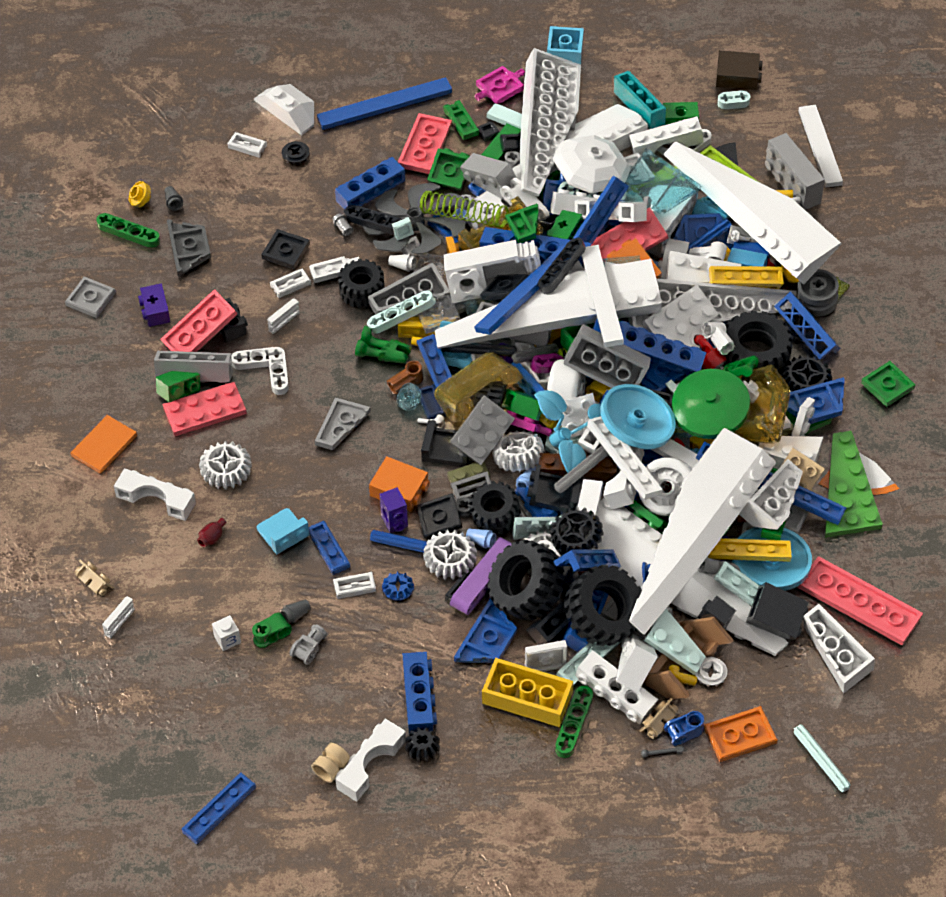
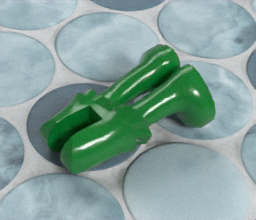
[355,326,412,364]

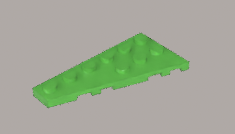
[825,431,883,538]

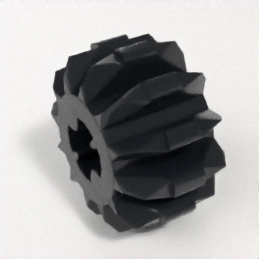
[405,726,440,763]

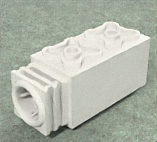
[444,240,541,303]

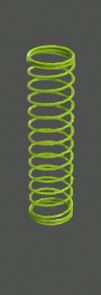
[420,190,509,228]

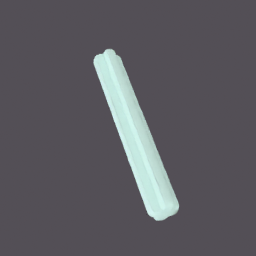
[794,725,851,792]

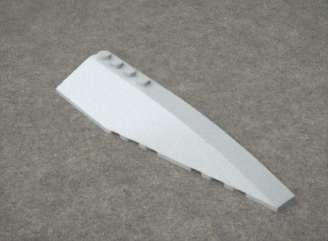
[520,48,581,197]
[473,104,648,207]
[663,141,842,285]
[435,259,662,349]
[629,428,776,635]
[592,498,788,656]

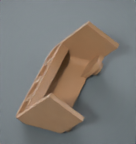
[643,617,734,699]

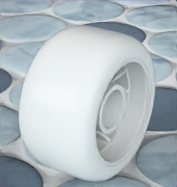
[547,359,587,401]
[639,457,692,517]

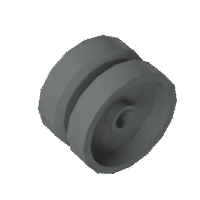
[797,269,839,317]

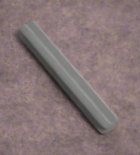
[554,446,609,493]

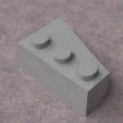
[460,153,517,202]

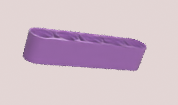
[450,537,512,615]

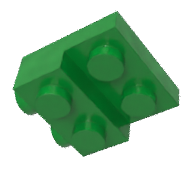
[427,148,470,191]

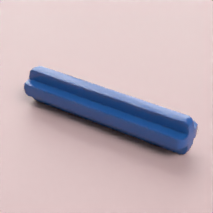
[689,219,732,251]
[370,530,427,553]

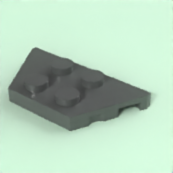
[167,219,211,276]

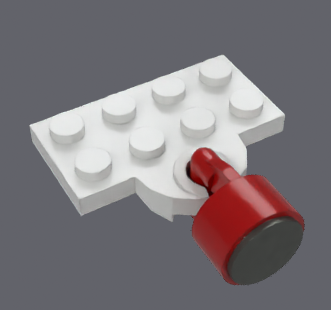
[641,285,727,370]

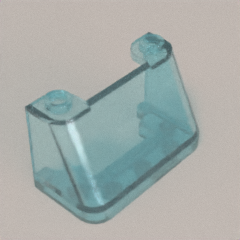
[625,148,702,214]

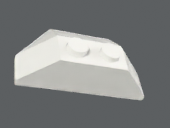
[254,84,314,136]

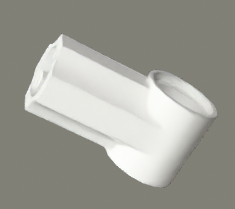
[689,242,727,261]
[701,322,735,355]

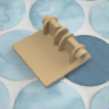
[780,448,825,492]

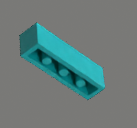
[614,71,666,129]

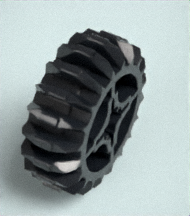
[781,355,833,392]
[550,506,604,555]

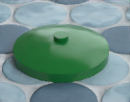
[672,369,750,439]

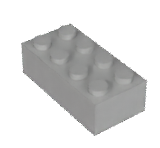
[765,133,825,210]
[563,324,651,388]

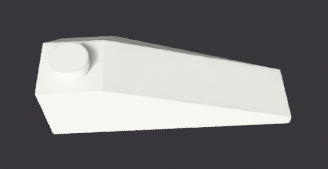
[739,459,803,529]

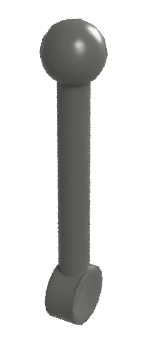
[641,745,684,758]

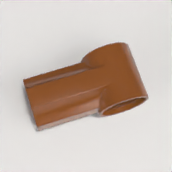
[387,361,423,394]

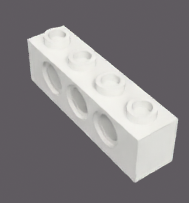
[575,650,658,725]

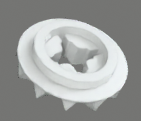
[695,657,727,687]

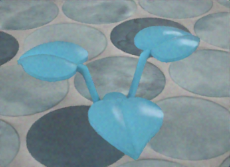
[534,390,601,473]

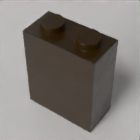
[716,50,763,90]

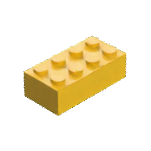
[482,658,573,727]

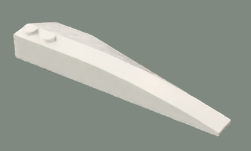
[627,278,797,328]

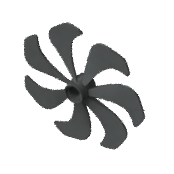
[362,182,467,254]

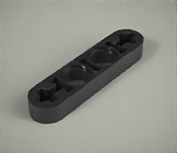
[344,205,403,235]
[538,238,586,294]

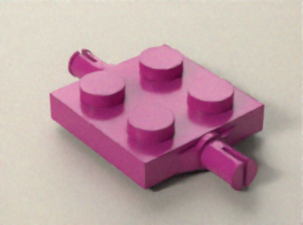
[475,66,525,104]
[507,410,553,437]

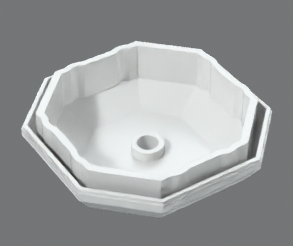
[553,135,631,194]

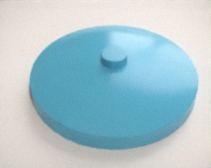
[600,384,676,449]
[732,527,812,591]

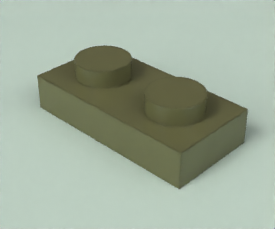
[447,462,490,489]

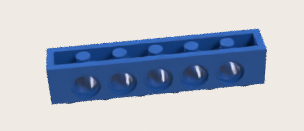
[479,227,591,269]
[593,318,706,376]

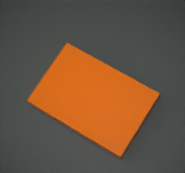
[70,415,137,474]
[704,706,778,762]

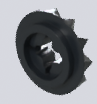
[282,141,310,164]

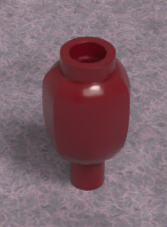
[197,518,227,548]

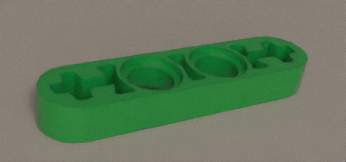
[96,213,160,248]
[555,686,593,758]

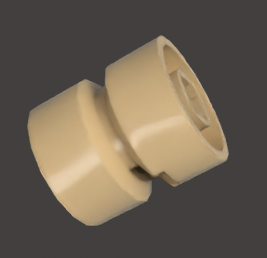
[311,743,350,783]

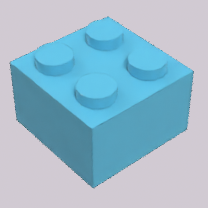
[547,26,584,64]

